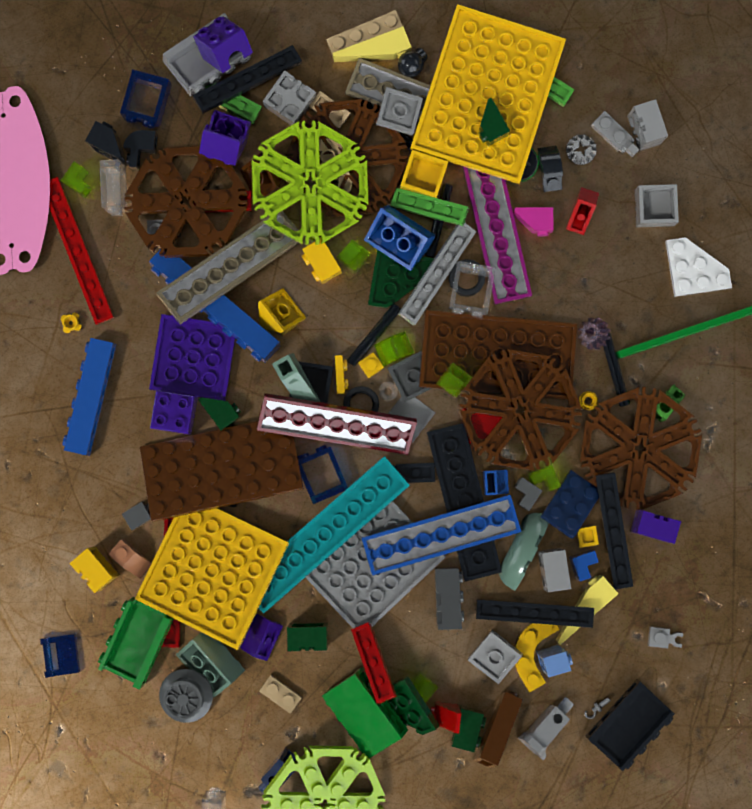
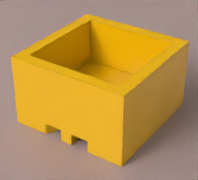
[400,150,449,198]
[69,546,119,593]

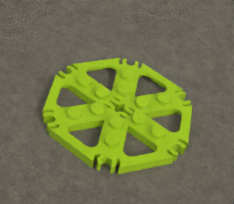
[251,120,368,245]
[261,745,385,809]

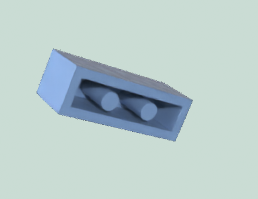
[536,644,573,678]

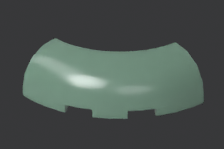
[499,513,549,591]

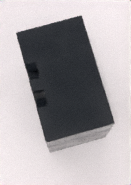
[289,361,334,404]

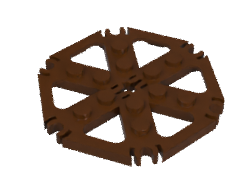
[286,99,408,218]
[124,146,248,258]
[458,349,582,471]
[579,386,702,510]

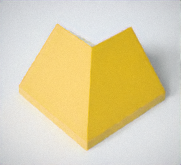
[258,288,306,336]

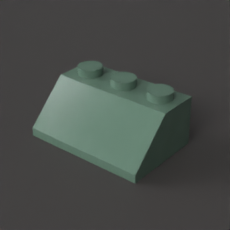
[176,632,245,698]

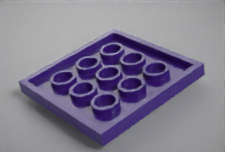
[149,314,236,401]

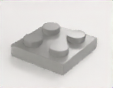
[376,87,423,136]
[468,630,523,684]

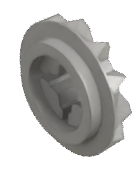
[566,134,597,165]

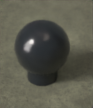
[398,48,428,78]

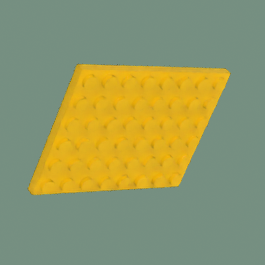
[410,4,566,184]

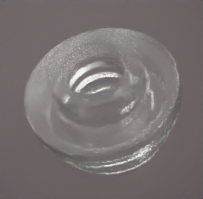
[379,382,398,401]

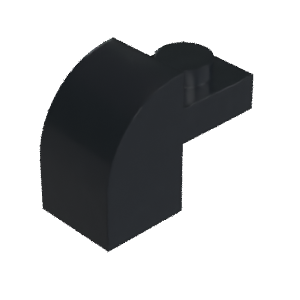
[123,130,158,171]
[537,145,563,192]

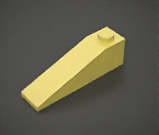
[332,26,412,62]
[555,575,618,645]

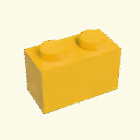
[301,238,342,284]

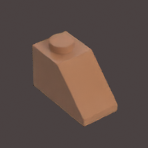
[108,539,152,578]

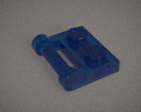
[40,633,80,678]

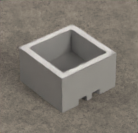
[263,70,316,125]
[627,99,668,151]
[635,184,679,228]
[538,548,571,592]

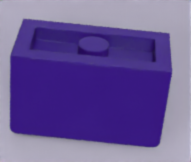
[241,614,283,661]

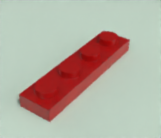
[351,622,397,704]

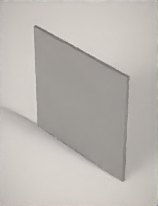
[388,397,435,443]

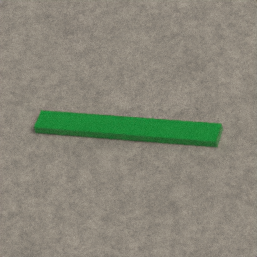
[616,306,752,359]

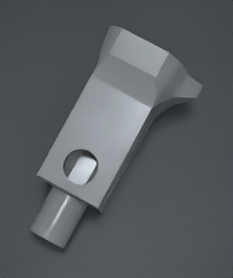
[518,697,574,760]

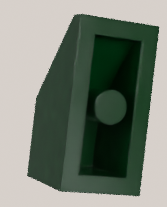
[478,97,510,146]
[198,397,241,431]

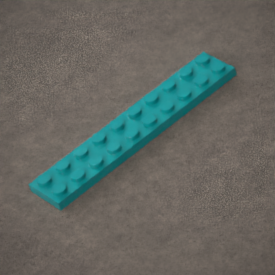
[259,456,410,614]

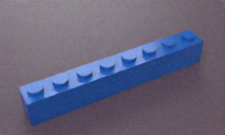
[149,249,281,363]

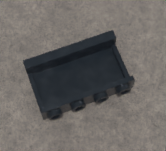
[585,679,675,771]

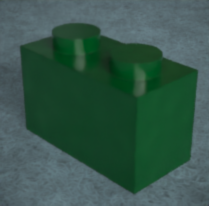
[451,705,486,752]

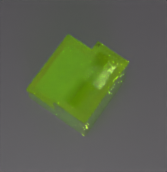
[61,161,92,198]
[336,239,370,274]
[374,332,414,367]
[436,363,472,398]
[527,464,561,491]
[411,670,439,703]

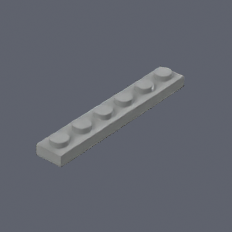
[398,223,476,325]

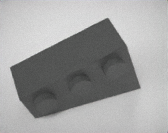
[435,567,464,630]

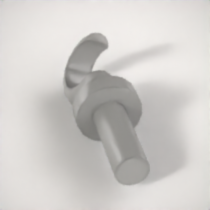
[584,697,611,719]

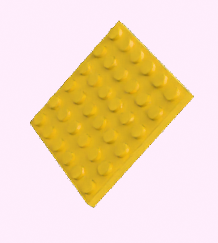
[135,508,289,650]

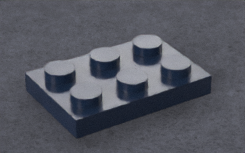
[540,470,599,539]

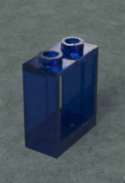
[120,69,172,128]
[298,445,348,504]

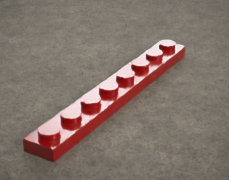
[49,177,114,325]

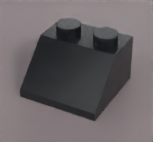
[85,121,127,167]

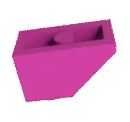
[513,207,554,237]

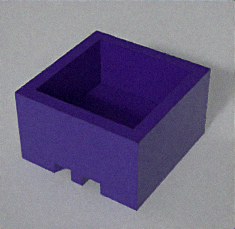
[630,510,681,544]

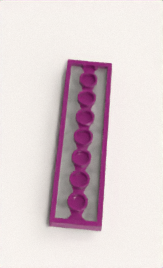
[462,166,532,305]

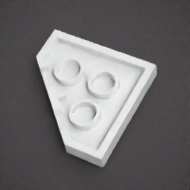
[665,237,732,297]

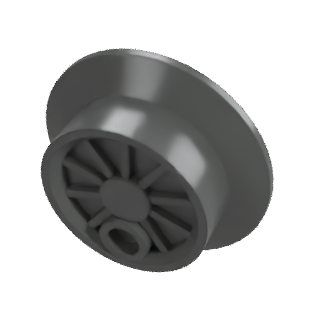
[159,669,213,723]

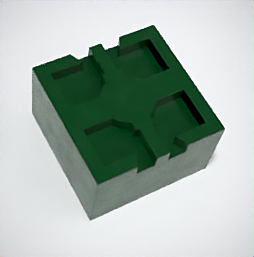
[287,623,328,652]

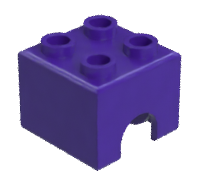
[193,16,253,73]
[199,110,251,165]
[150,390,198,435]

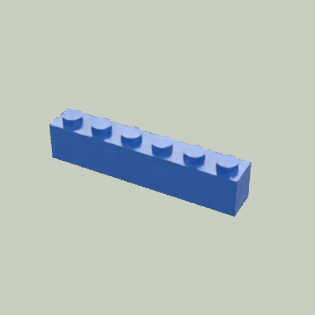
[62,338,116,456]

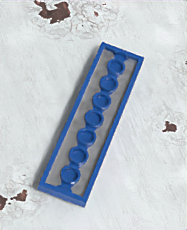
[362,495,521,576]

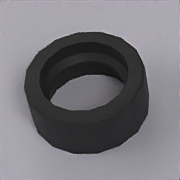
[449,259,486,297]
[343,386,379,412]

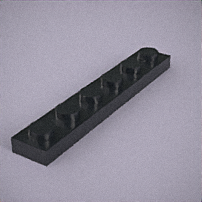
[193,45,302,114]
[595,472,634,590]
[476,600,594,628]

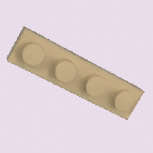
[326,10,403,56]

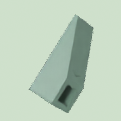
[272,353,320,402]

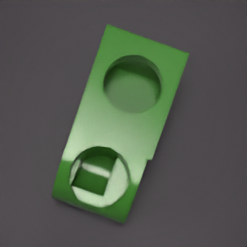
[655,384,685,422]

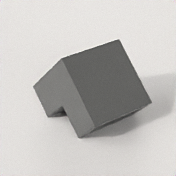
[514,477,542,511]

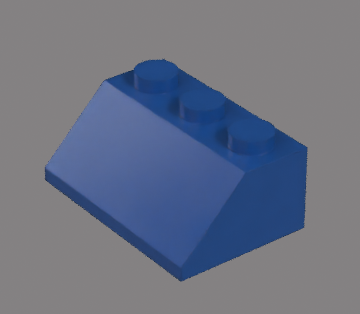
[364,205,436,271]

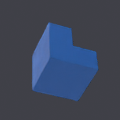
[483,470,509,495]
[569,549,599,581]

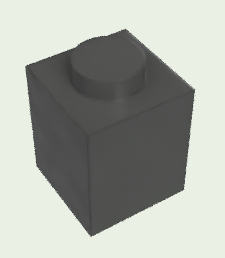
[122,501,151,530]

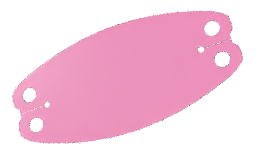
[0,86,50,275]

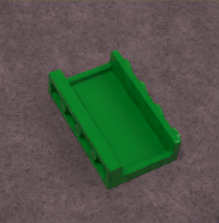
[98,596,174,690]
[322,667,408,758]

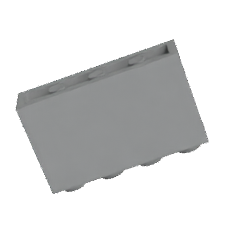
[163,13,252,97]

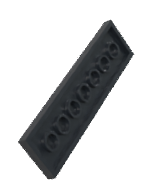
[426,423,502,582]

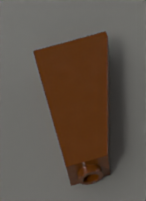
[473,691,523,768]

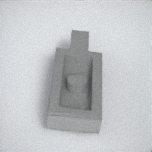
[591,111,639,157]

